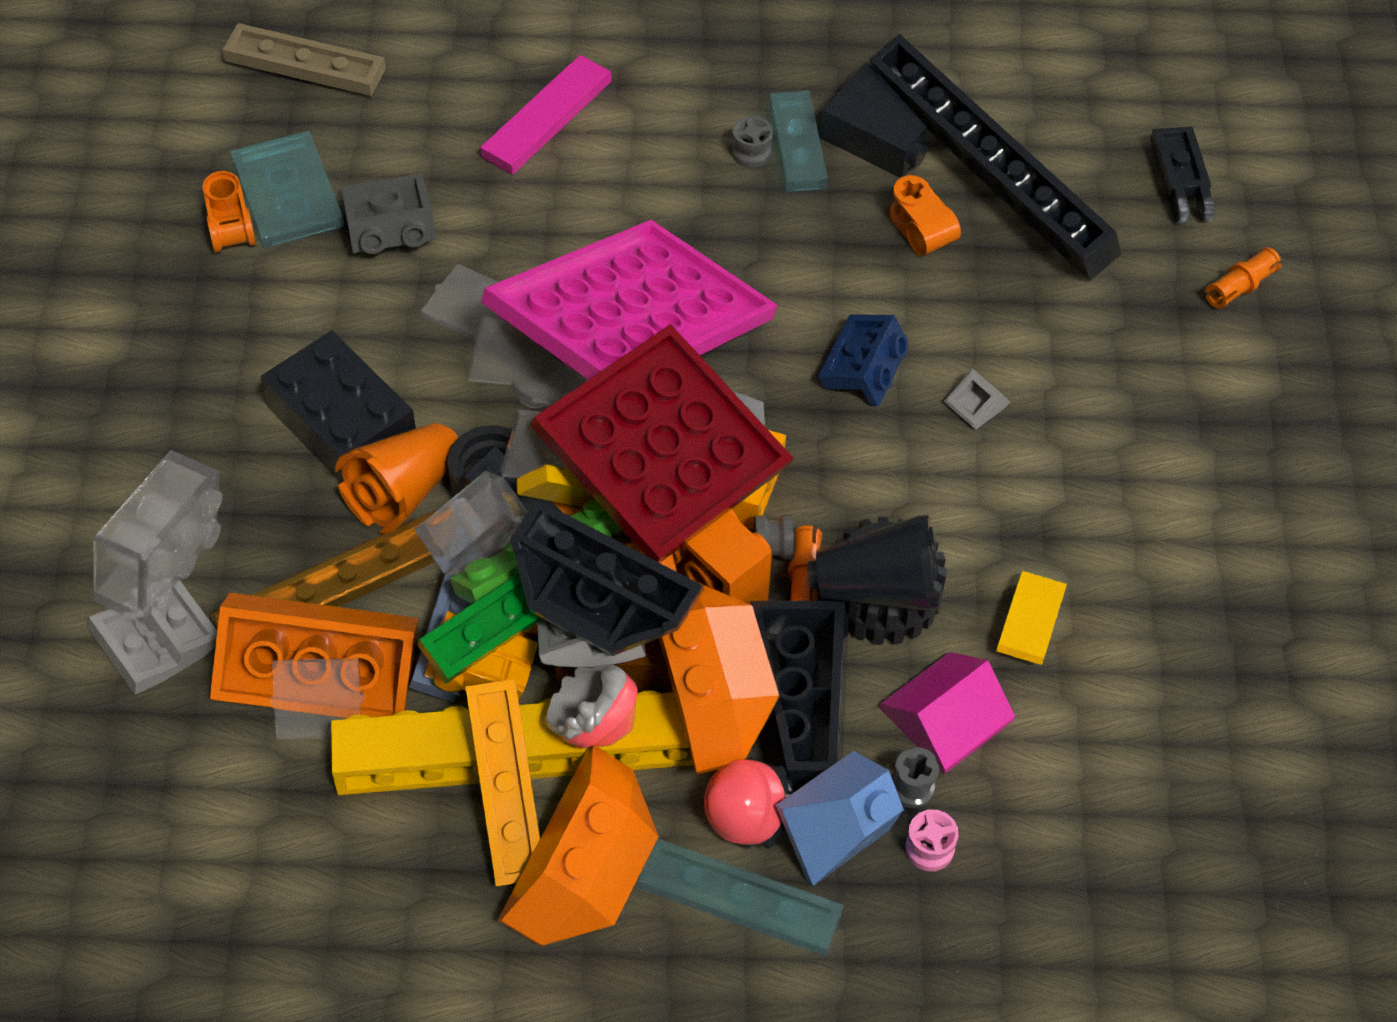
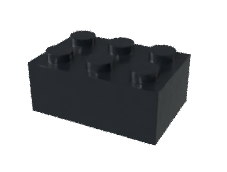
[260,330,416,483]

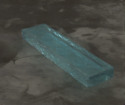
[638,839,844,956]

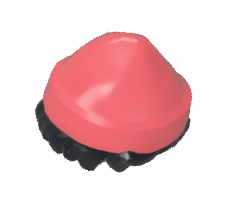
[704,756,795,849]

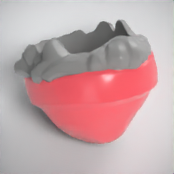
[545,664,637,749]

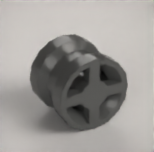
[732,116,773,168]
[754,514,794,560]

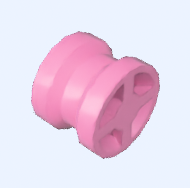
[905,810,959,871]

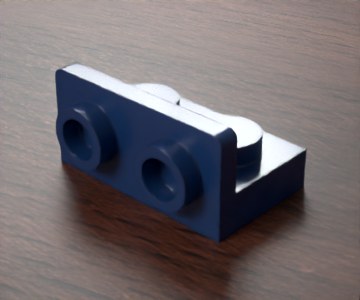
[818,314,908,406]

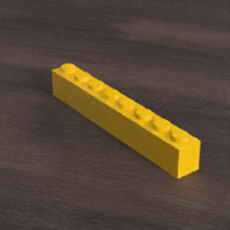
[331,691,694,795]

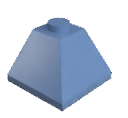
[776,751,904,886]

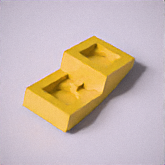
[997,571,1067,665]

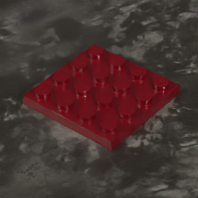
[530,324,794,563]

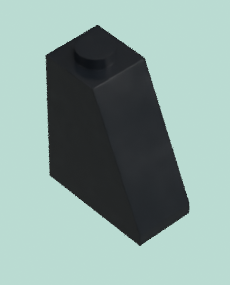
[820,63,928,178]

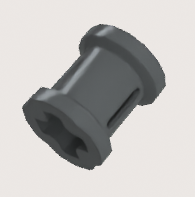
[893,747,940,809]

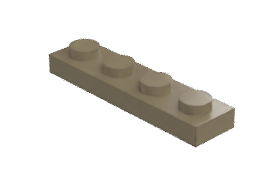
[222,23,386,96]

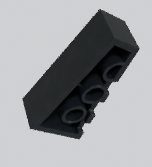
[750,601,848,792]

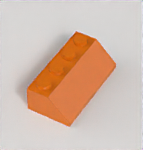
[210,593,419,717]

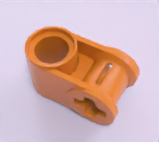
[202,171,256,253]
[889,175,961,257]

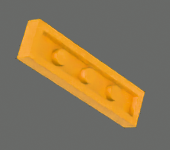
[465,679,540,886]

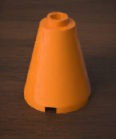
[335,423,458,534]

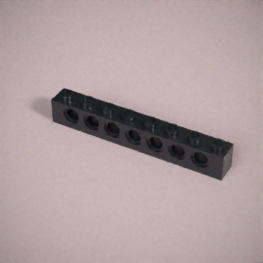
[869,34,1121,281]

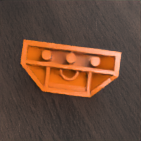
[658,581,779,775]
[497,746,659,946]

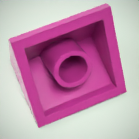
[880,652,1015,774]

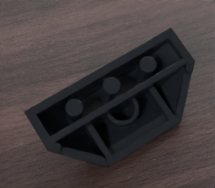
[510,499,704,656]

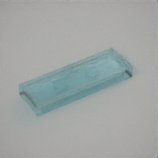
[770,90,828,192]

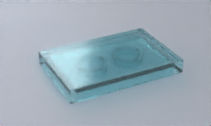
[231,130,344,248]

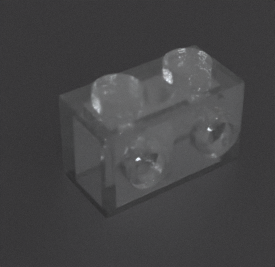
[415,471,528,576]

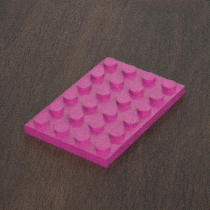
[481,220,778,380]

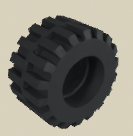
[826,517,947,645]

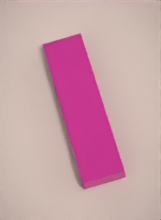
[480,55,612,175]

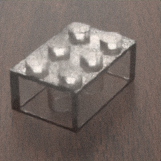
[93,450,223,624]

